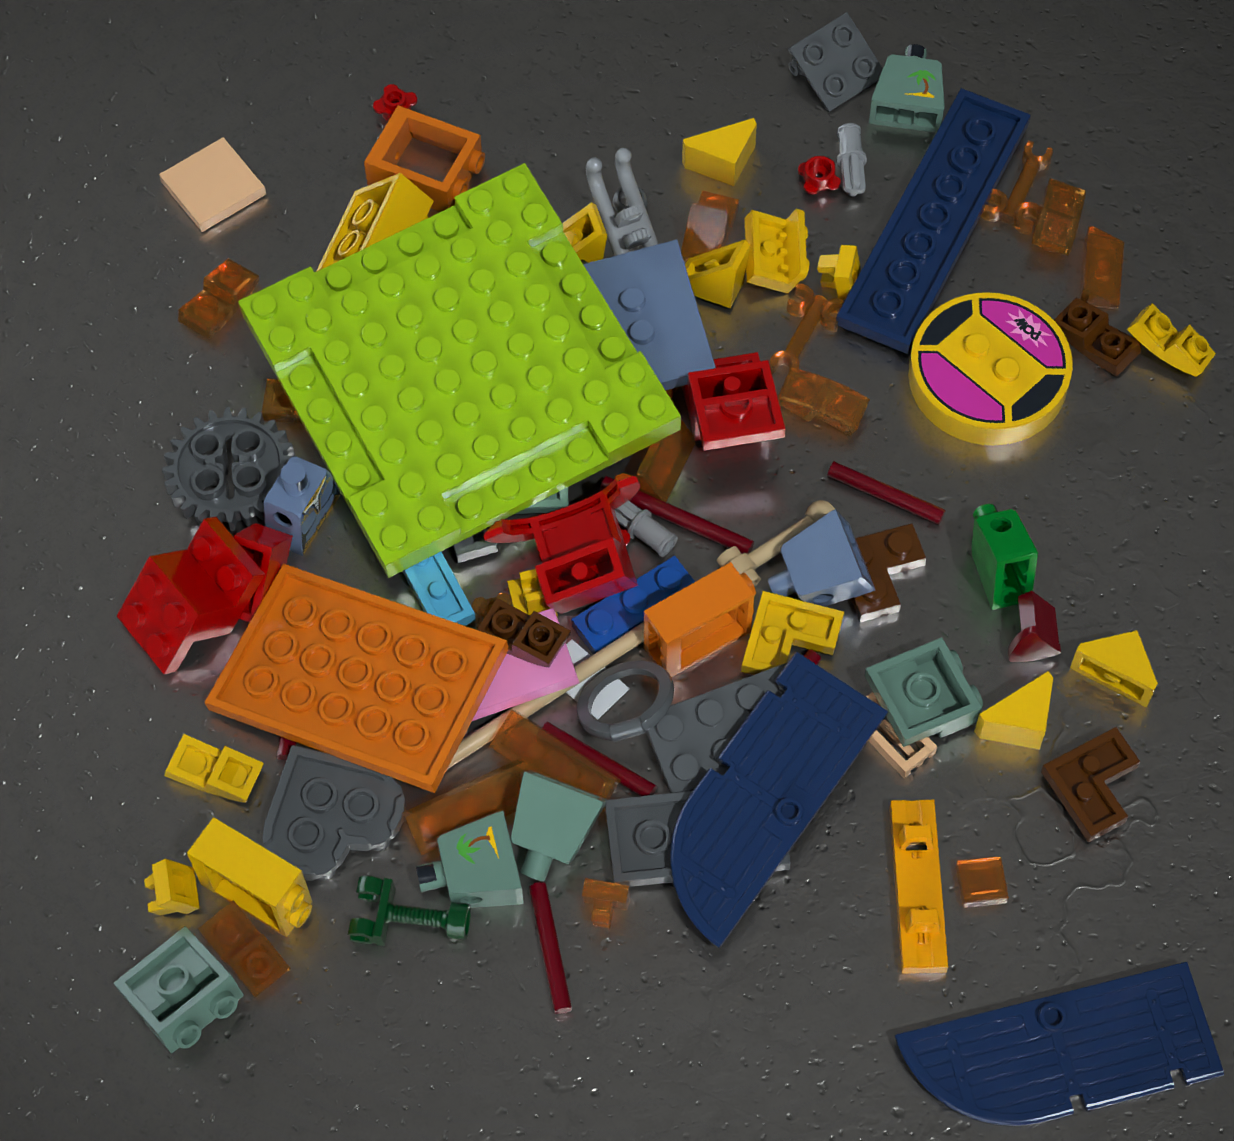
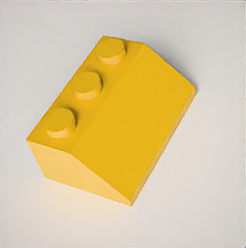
[316,173,434,272]

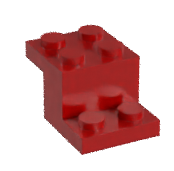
[682,352,786,451]
[117,517,265,674]

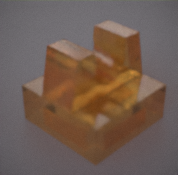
[582,878,631,929]

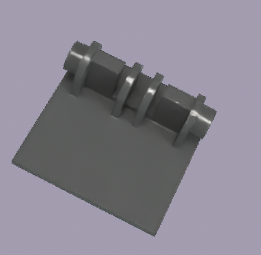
[788,12,883,112]

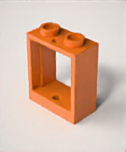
[364,105,485,212]
[644,562,756,678]

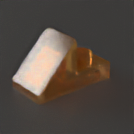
[681,190,739,262]

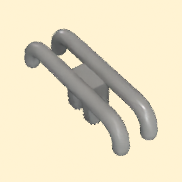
[586,148,658,256]

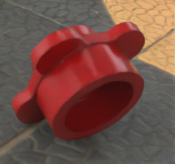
[373,84,418,121]
[798,156,841,195]

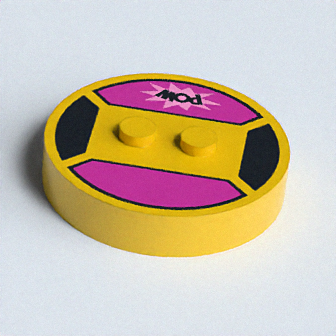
[908,292,1073,446]

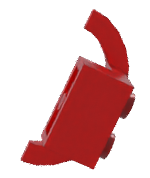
[483,473,641,614]

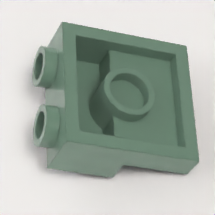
[864,637,983,747]
[114,926,244,1054]

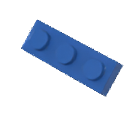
[571,556,695,654]

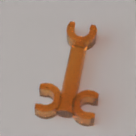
[980,141,1053,235]
[769,284,844,382]

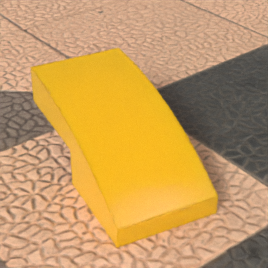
[164,734,264,803]

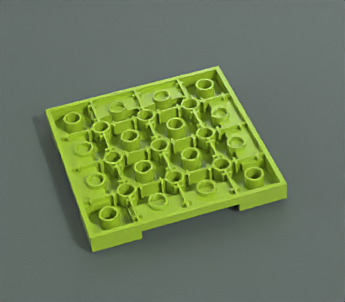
[238,163,681,578]

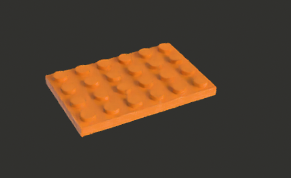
[204,564,509,793]

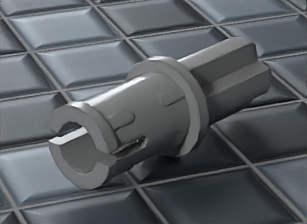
[836,123,867,197]
[614,501,678,557]

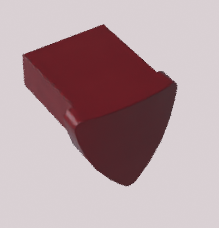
[1008,591,1061,662]

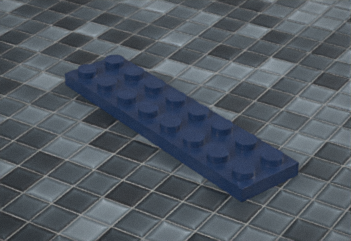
[836,88,1031,354]

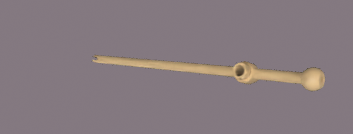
[448,500,835,769]

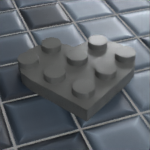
[262,745,406,881]

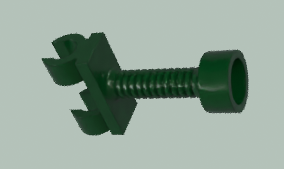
[347,876,471,946]

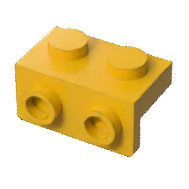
[745,209,810,294]

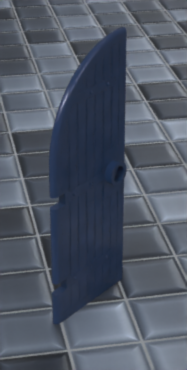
[670,652,888,948]
[895,962,1224,1126]

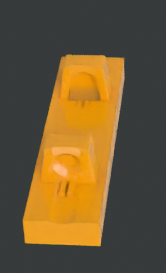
[889,800,948,974]

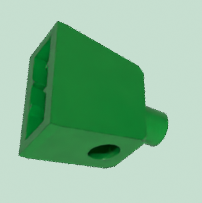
[971,504,1038,610]

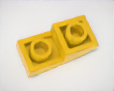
[1127,303,1216,377]

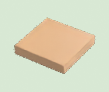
[159,137,266,232]

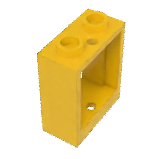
[187,817,312,937]

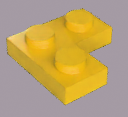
[741,591,844,675]

